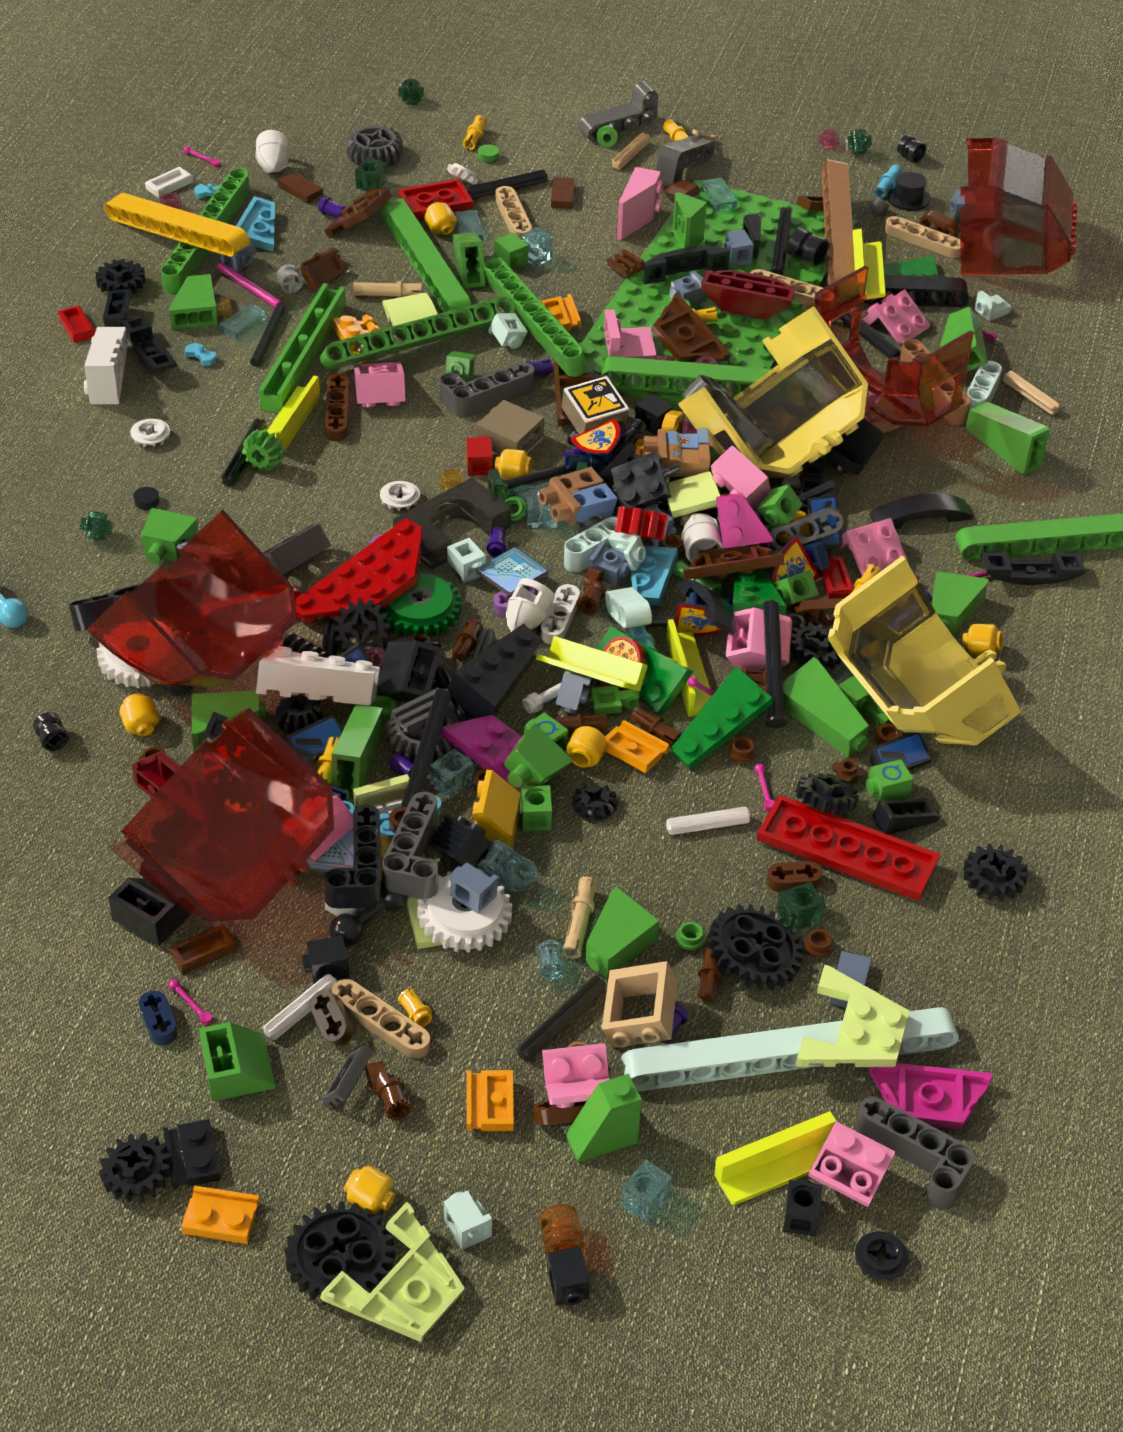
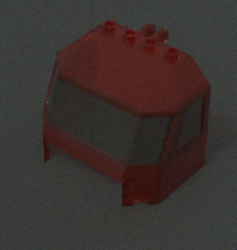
[960,138,1078,275]

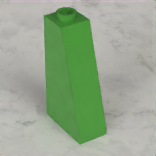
[936,306,988,377]
[966,402,1050,475]
[783,657,869,757]
[331,704,383,806]

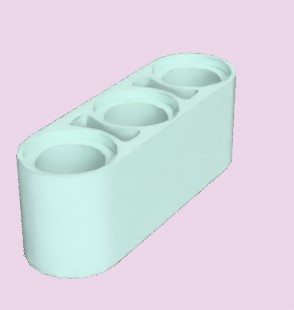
[967,361,1002,410]
[564,517,617,573]
[605,587,652,629]

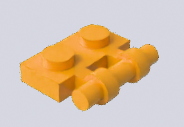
[332,314,380,343]

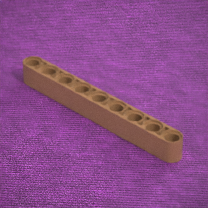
[822,159,856,295]

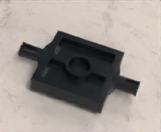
[604,451,683,509]

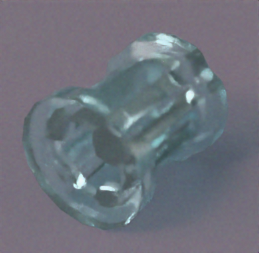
[535,940,566,981]

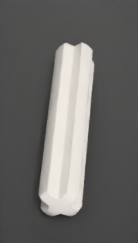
[666,806,750,835]
[263,974,337,1040]

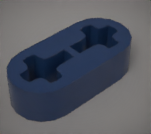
[139,991,177,1046]

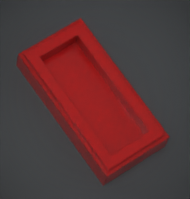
[57,305,95,343]
[819,557,854,599]

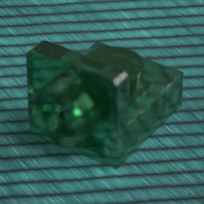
[488,469,515,509]

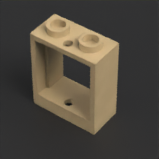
[602,961,678,1048]

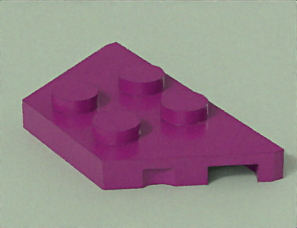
[440,715,524,793]

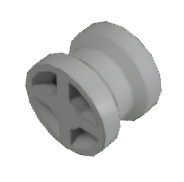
[277,264,303,294]

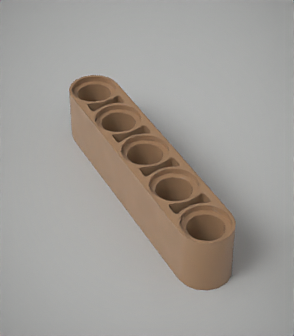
[899,339,971,425]

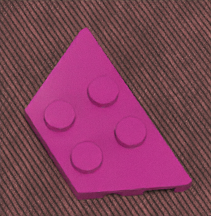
[869,1063,992,1130]

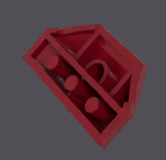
[701,270,796,319]
[132,751,217,843]

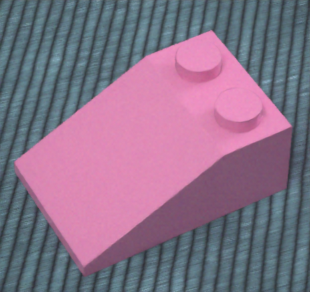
[617,167,663,240]
[354,362,405,407]
[711,445,771,509]

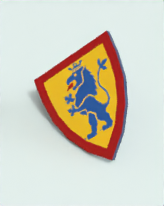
[570,418,621,460]
[771,535,820,583]
[674,592,723,636]

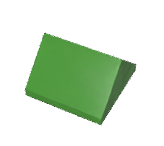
[673,192,707,248]

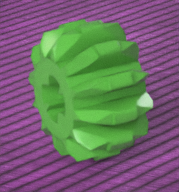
[242,428,286,472]

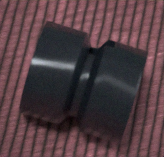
[787,228,829,266]

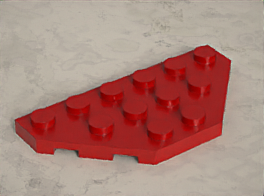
[287,518,424,623]

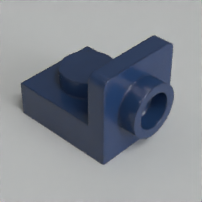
[802,539,830,570]

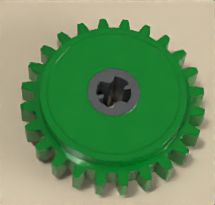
[380,573,462,637]

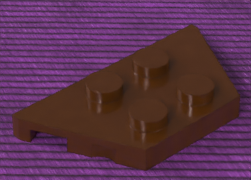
[324,189,392,238]
[652,293,731,362]
[553,362,601,427]
[683,544,785,580]

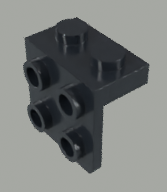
[827,418,884,475]

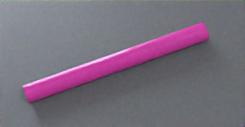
[217,262,283,308]

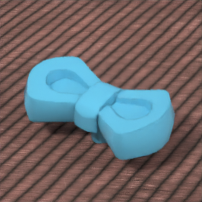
[194,184,220,199]
[184,343,217,366]

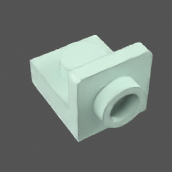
[975,291,1011,321]
[609,532,646,571]

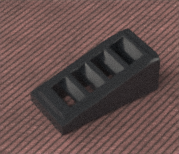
[742,214,761,259]
[873,798,940,834]

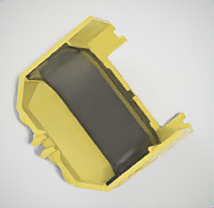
[678,306,868,478]
[828,556,1021,745]

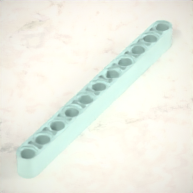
[620,1007,959,1091]

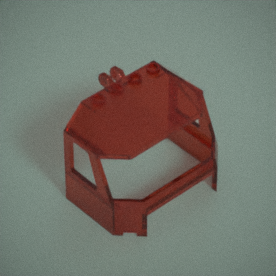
[813,266,974,427]

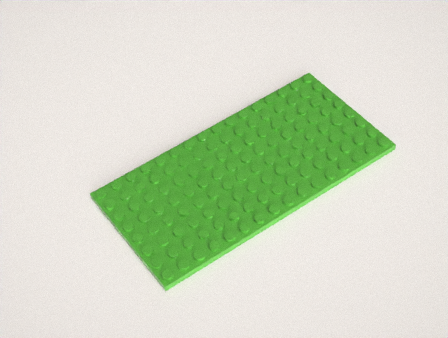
[580,180,857,413]

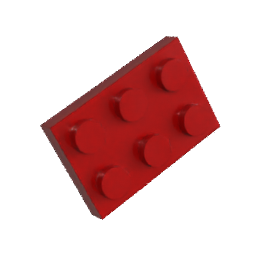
[398,178,473,220]

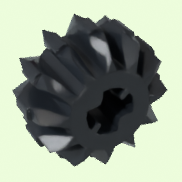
[276,693,323,736]

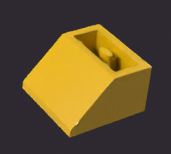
[472,770,521,855]

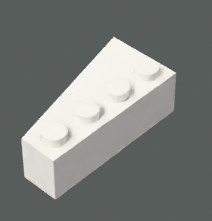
[84,327,128,404]
[256,646,380,706]

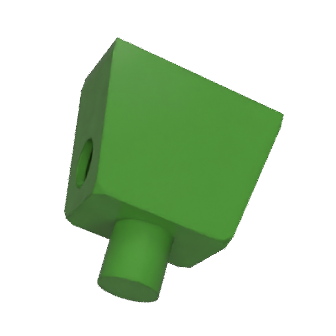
[141,508,199,564]
[504,723,573,788]

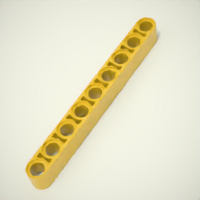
[104,193,250,257]

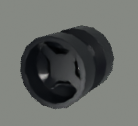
[897,134,927,163]
[33,712,69,751]

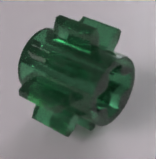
[398,79,424,105]
[846,129,872,155]
[79,511,113,540]

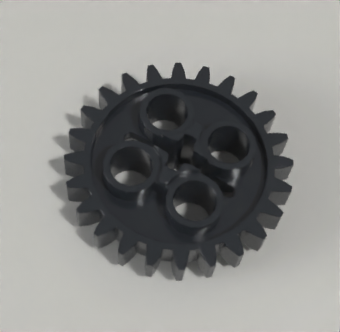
[707,904,804,991]
[284,1201,395,1305]

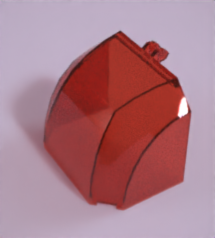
[86,510,297,688]
[109,708,334,921]

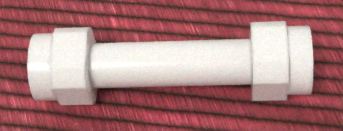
[522,672,577,714]

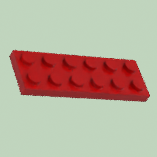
[756,795,940,901]

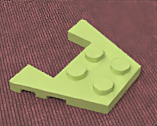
[796,965,909,1067]
[320,1202,465,1342]

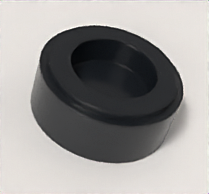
[133,487,160,510]

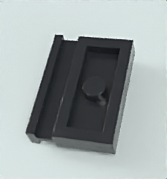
[163,1119,221,1190]

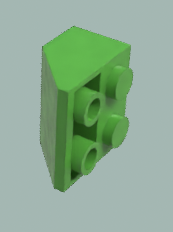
[199,1022,275,1102]

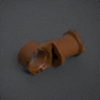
[576,567,606,615]
[365,1060,414,1121]

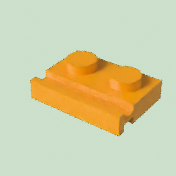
[540,293,582,331]
[605,720,669,773]
[467,1070,514,1131]
[181,1186,260,1244]

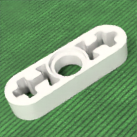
[541,584,580,644]

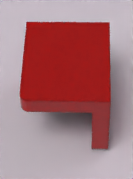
[466,437,492,476]

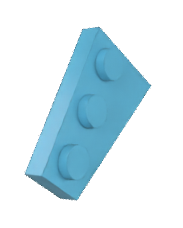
[236,196,275,252]
[631,546,678,606]

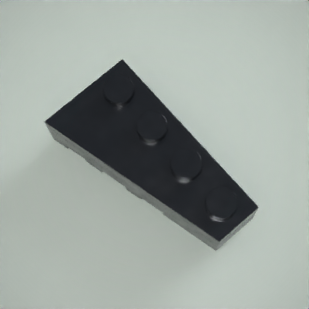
[447,623,543,719]

